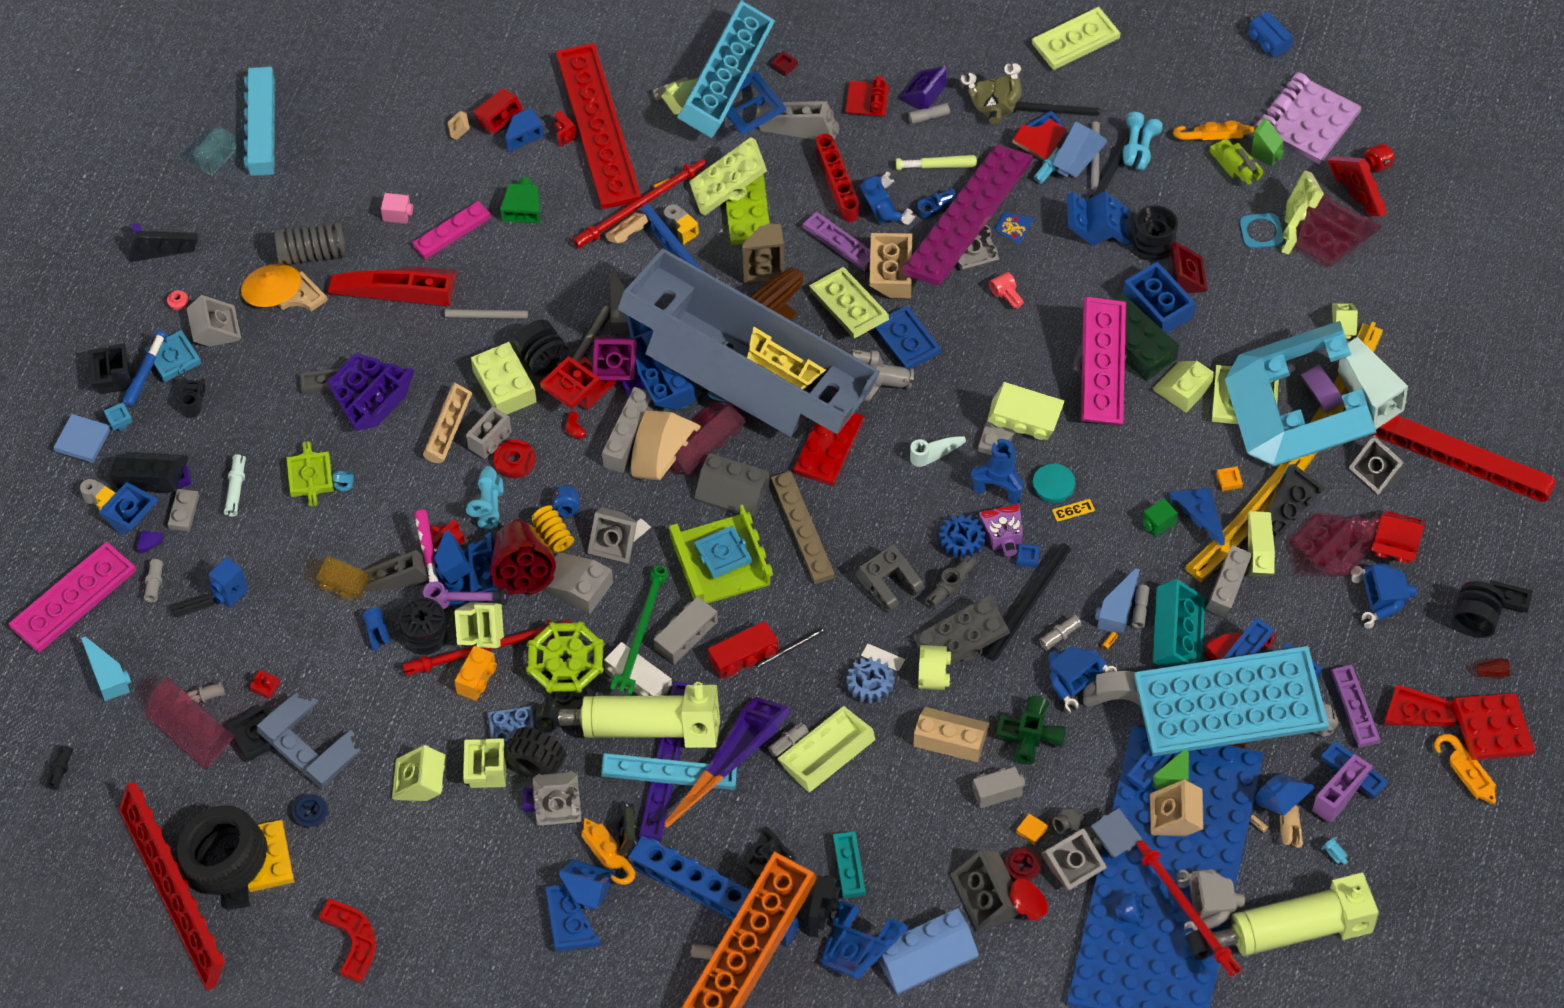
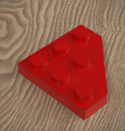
[1327,156,1387,217]

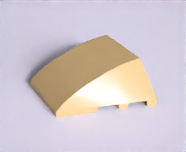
[631,411,701,480]

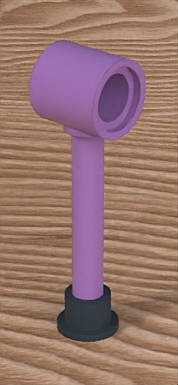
[423,581,508,610]

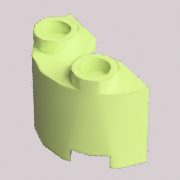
[918,645,951,690]

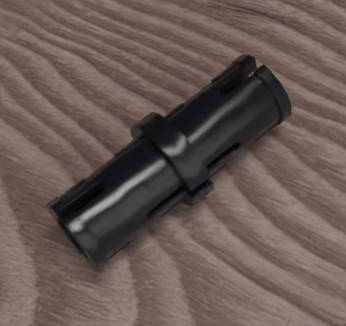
[45,745,73,790]

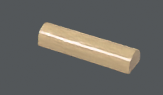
[423,382,472,463]

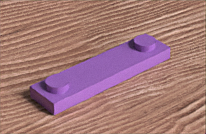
[803,211,870,272]
[1330,664,1380,748]

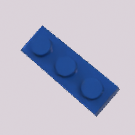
[1320,741,1388,799]

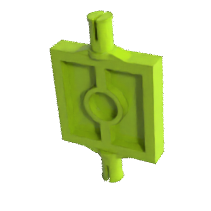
[287,441,334,506]

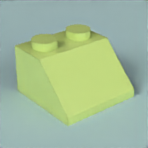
[1153,361,1214,413]
[392,745,445,801]

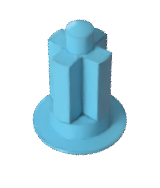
[1321,837,1348,865]

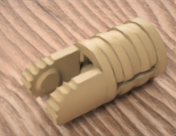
[1279,805,1303,848]

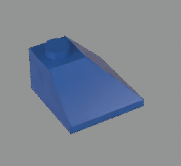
[1253,773,1314,816]
[559,859,615,910]

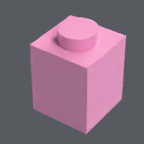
[381,193,413,224]

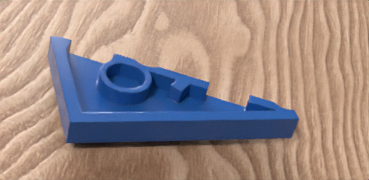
[1170,488,1225,545]

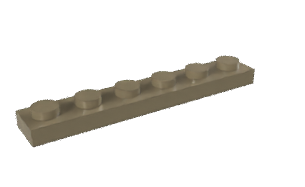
[771,471,835,585]

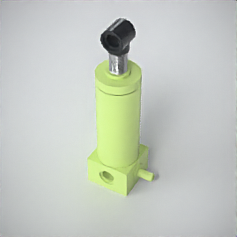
[535,682,720,748]
[1186,872,1379,960]

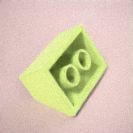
[987,382,1064,440]

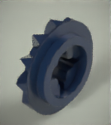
[292,794,328,828]

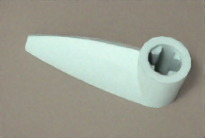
[910,436,966,467]

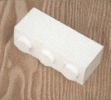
[604,642,672,696]

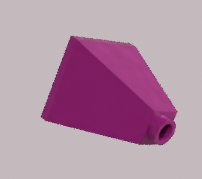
[592,336,636,380]

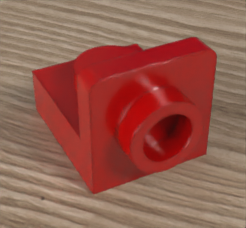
[554,110,576,147]

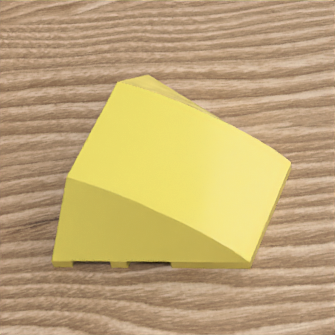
[747,327,826,390]

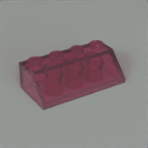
[670,402,746,475]
[146,676,235,769]

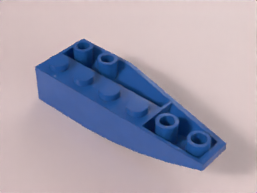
[626,315,696,410]

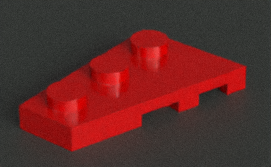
[1384,684,1457,727]

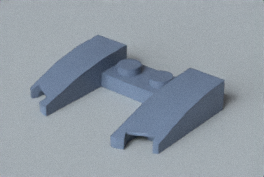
[257,693,360,790]

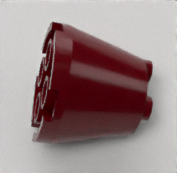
[491,519,556,596]

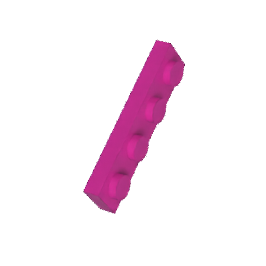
[412,201,491,260]

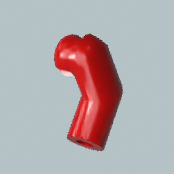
[565,412,586,440]

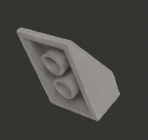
[543,552,613,615]

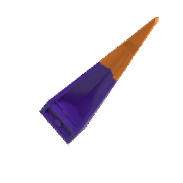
[665,697,791,828]

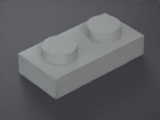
[168,489,199,532]

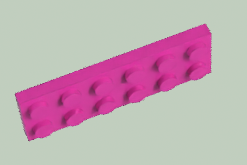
[1081,297,1126,426]
[9,542,137,653]

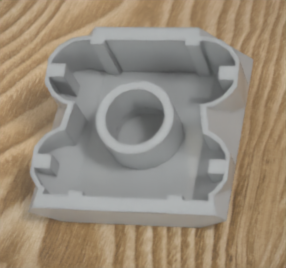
[957,225,999,270]
[533,771,582,826]

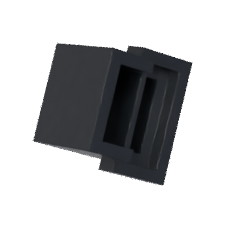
[89,343,132,394]

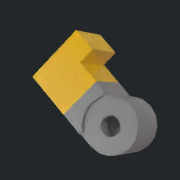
[664,204,699,245]
[80,479,116,510]

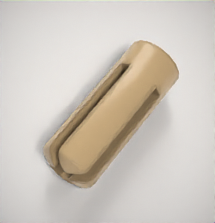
[1249,815,1268,833]

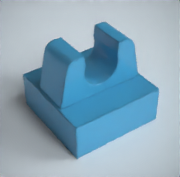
[104,402,133,431]

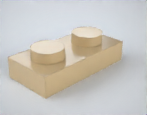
[605,212,649,244]

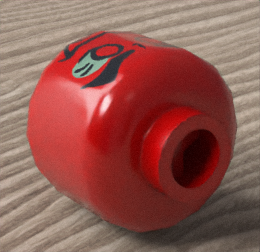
[1364,144,1394,173]

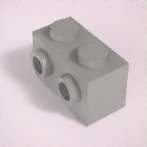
[466,406,512,459]

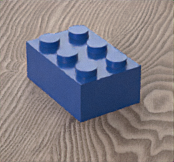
[1123,261,1196,337]

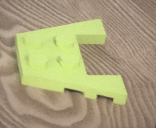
[1281,170,1323,254]

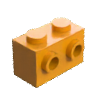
[455,646,497,701]

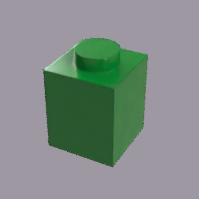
[1143,498,1178,537]

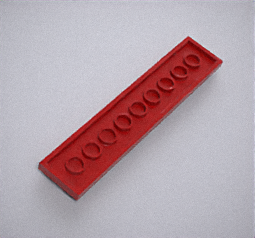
[556,43,641,210]
[119,782,225,991]

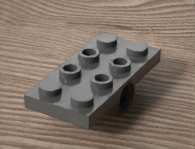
[914,595,1010,668]

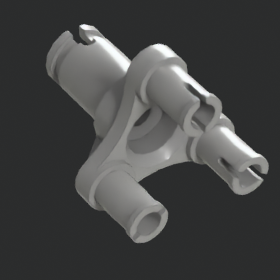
[850,349,914,402]

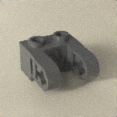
[856,544,924,613]

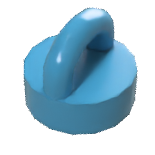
[332,471,354,492]

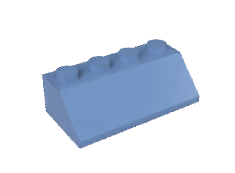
[878,908,979,995]

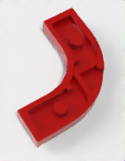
[319,898,376,983]

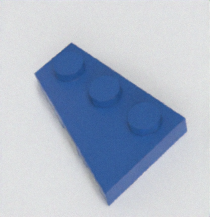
[545,884,601,952]

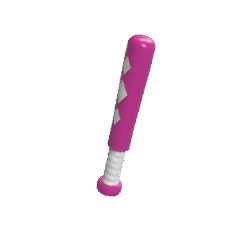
[414,509,438,582]

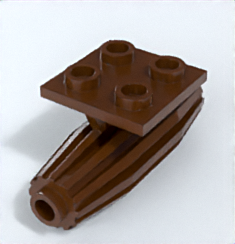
[749,267,804,320]

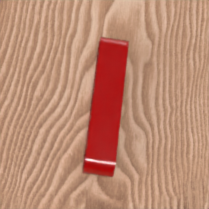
[816,133,859,222]

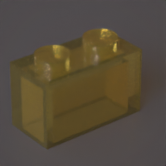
[316,556,370,600]

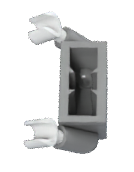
[1177,869,1245,935]

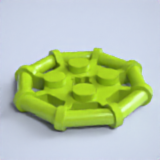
[526,621,605,693]

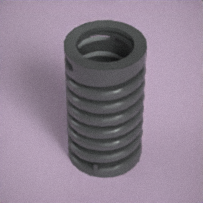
[275,221,346,266]

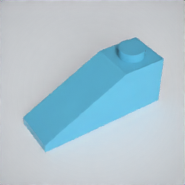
[81,637,131,701]

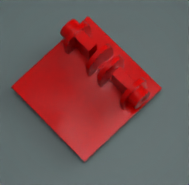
[846,76,889,117]

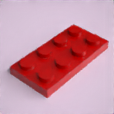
[793,413,864,486]

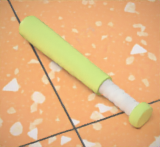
[896,155,977,171]

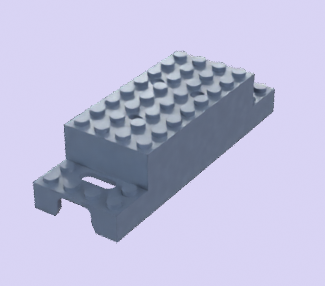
[618,248,880,437]

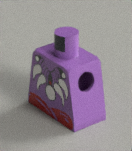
[979,504,1023,557]

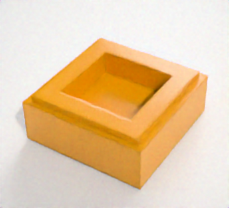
[1216,466,1243,491]
[1016,814,1048,845]

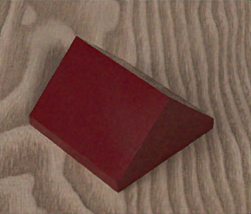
[1170,242,1207,293]

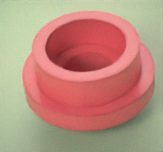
[167,290,188,310]

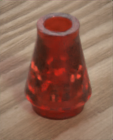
[1477,657,1510,679]

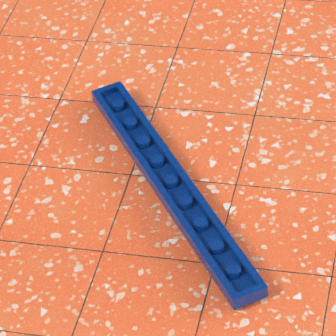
[1126,617,1275,791]

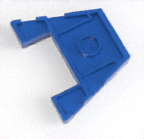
[821,900,908,980]

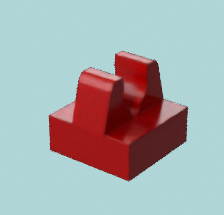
[250,670,281,699]

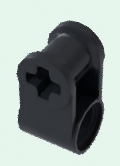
[179,378,205,418]

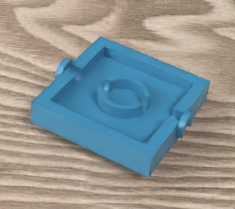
[144,330,202,382]
[694,526,752,579]

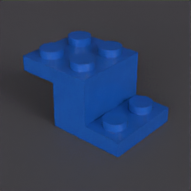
[1067,191,1132,246]

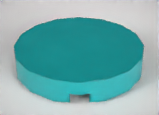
[1033,464,1075,503]

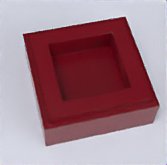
[770,51,798,77]

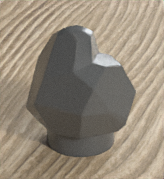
[1052,807,1084,834]

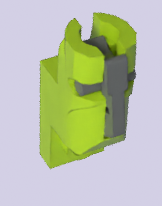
[1209,139,1263,185]

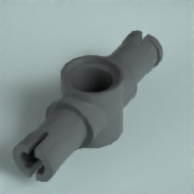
[925,555,977,609]

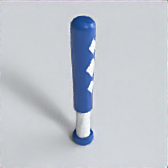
[123,330,168,407]

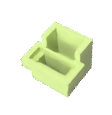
[455,602,504,648]
[463,739,507,788]

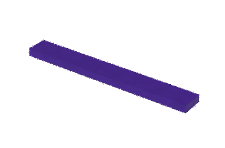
[639,681,694,843]

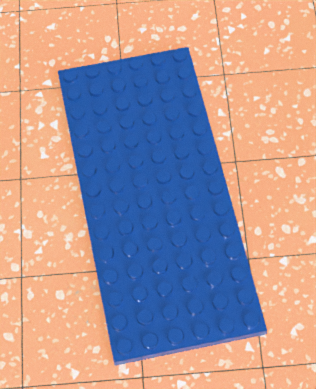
[1067,725,1264,1008]

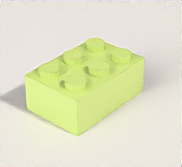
[471,342,536,415]

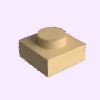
[448,111,470,140]

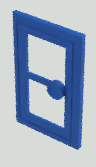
[726,70,787,135]

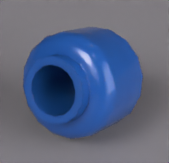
[552,485,580,517]

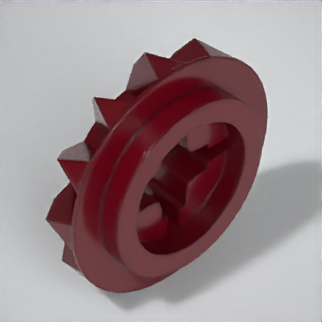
[1005,848,1041,881]

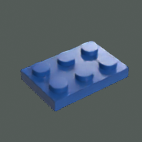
[873,305,941,369]

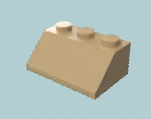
[870,233,912,298]
[914,707,989,763]

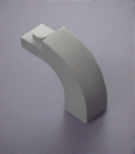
[1083,671,1141,707]

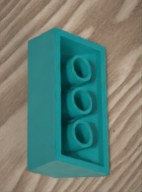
[1153,579,1205,668]

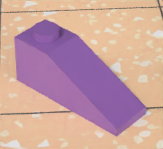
[1312,754,1373,823]

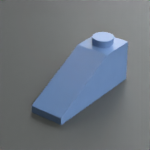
[1095,568,1140,634]

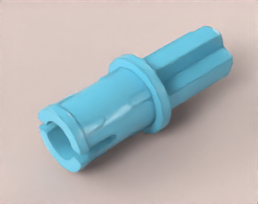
[1034,148,1060,184]

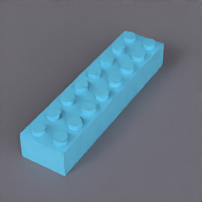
[677,0,775,138]

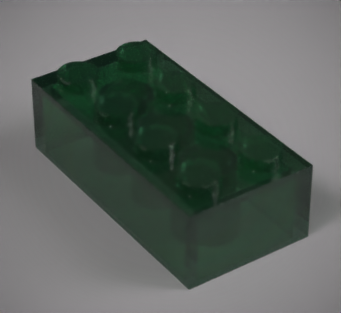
[1113,293,1179,382]

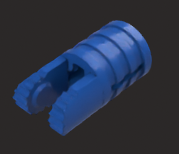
[362,608,391,650]

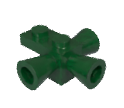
[996,696,1066,765]

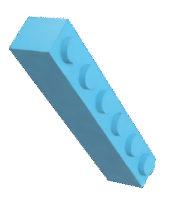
[244,67,275,176]

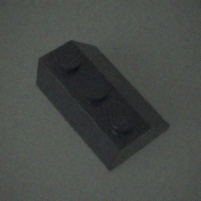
[109,452,188,493]

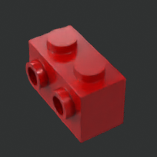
[473,88,524,134]

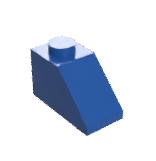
[505,108,544,153]
[434,530,473,584]

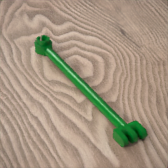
[610,565,668,696]

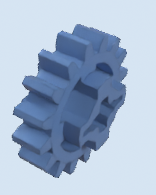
[847,657,895,704]

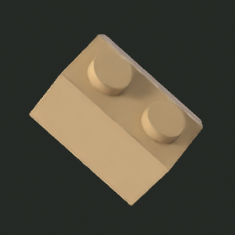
[1150,779,1203,836]

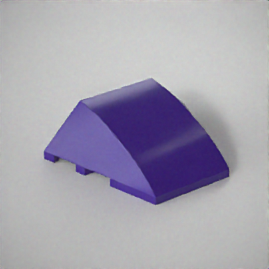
[327,353,414,431]

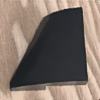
[744,826,796,882]

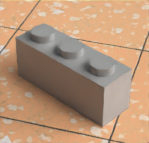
[1205,545,1252,618]
[654,597,718,665]

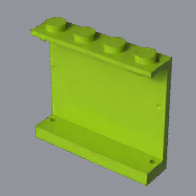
[669,504,773,604]

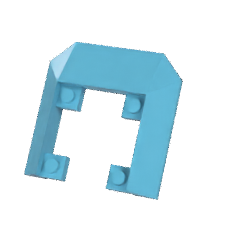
[1225,321,1377,466]

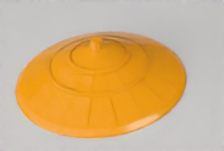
[241,264,301,307]

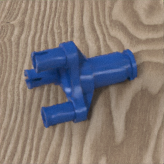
[971,439,1024,504]

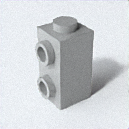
[973,767,1025,808]

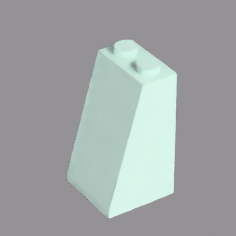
[1338,337,1408,429]

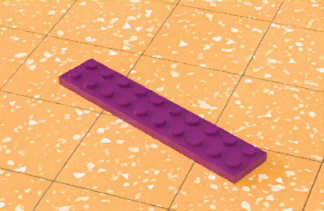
[902,144,1033,286]

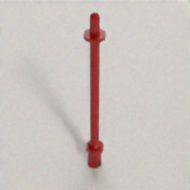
[572,159,706,249]
[402,619,572,677]
[1137,840,1242,977]

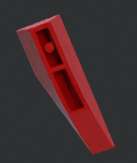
[328,266,457,306]

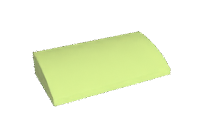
[778,706,875,793]

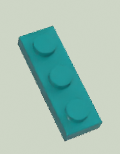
[833,831,866,899]

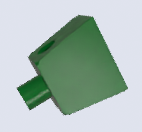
[501,177,541,224]

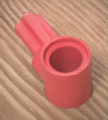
[989,272,1023,309]

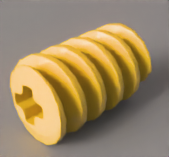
[531,505,574,553]

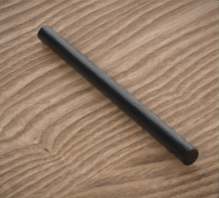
[756,628,824,668]

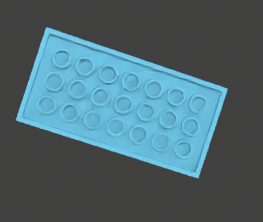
[1134,646,1329,756]

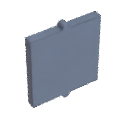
[1090,808,1143,859]

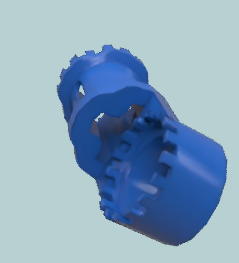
[917,188,957,219]

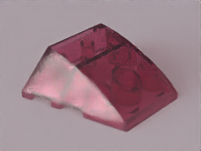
[1296,193,1382,266]
[1290,513,1380,577]

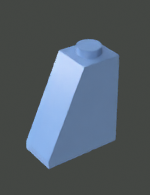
[1053,122,1108,177]

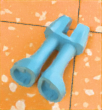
[1123,112,1163,171]
[466,466,503,530]

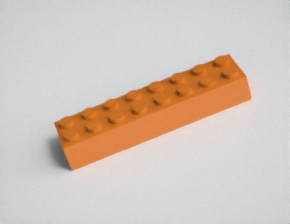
[682,852,817,1008]

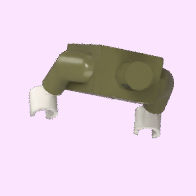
[961,63,1022,124]

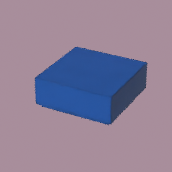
[1016,544,1040,568]

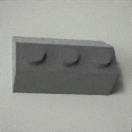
[694,453,769,519]
[951,849,1019,932]

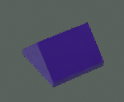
[899,66,947,110]

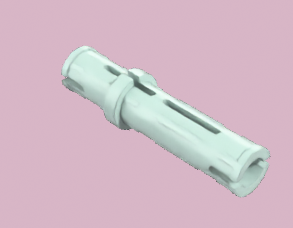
[224,455,246,517]

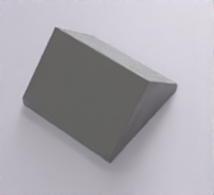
[1349,435,1406,495]

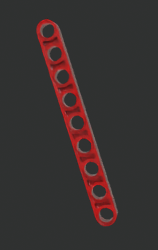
[1373,415,1556,502]

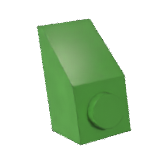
[1251,118,1284,166]

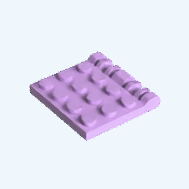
[1254,72,1361,164]

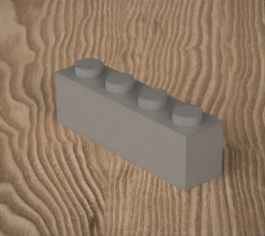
[602,387,655,473]

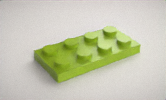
[726,174,770,245]

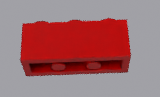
[708,621,779,679]

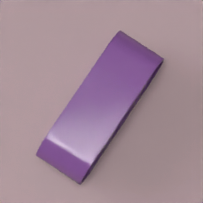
[1300,364,1343,413]

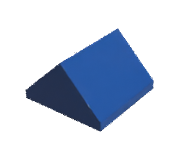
[99,482,158,535]

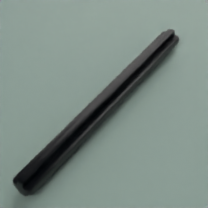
[986,543,1071,661]

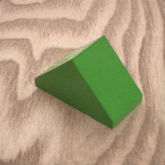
[1152,750,1189,789]

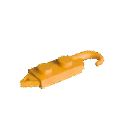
[1173,121,1254,140]
[1434,734,1496,805]
[581,818,635,885]

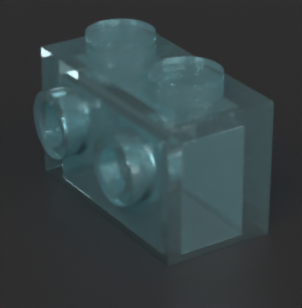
[193,126,237,176]

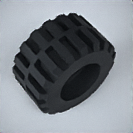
[504,727,566,779]

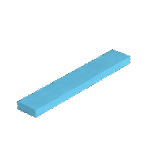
[601,753,737,790]

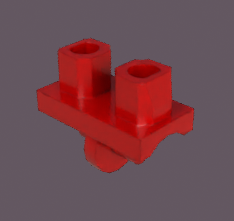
[430,519,465,556]

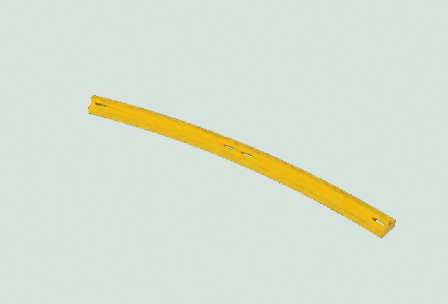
[1186,322,1383,583]

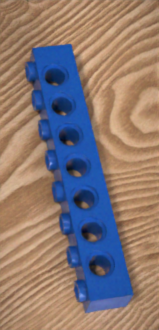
[628,836,800,947]

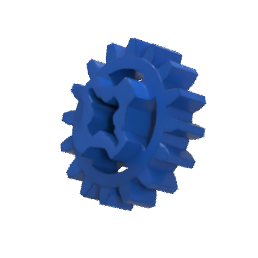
[939,514,986,559]

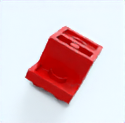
[540,356,616,410]
[1372,510,1426,564]

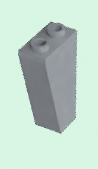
[755,101,839,140]

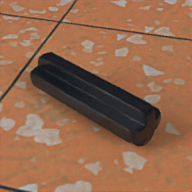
[172,593,215,617]

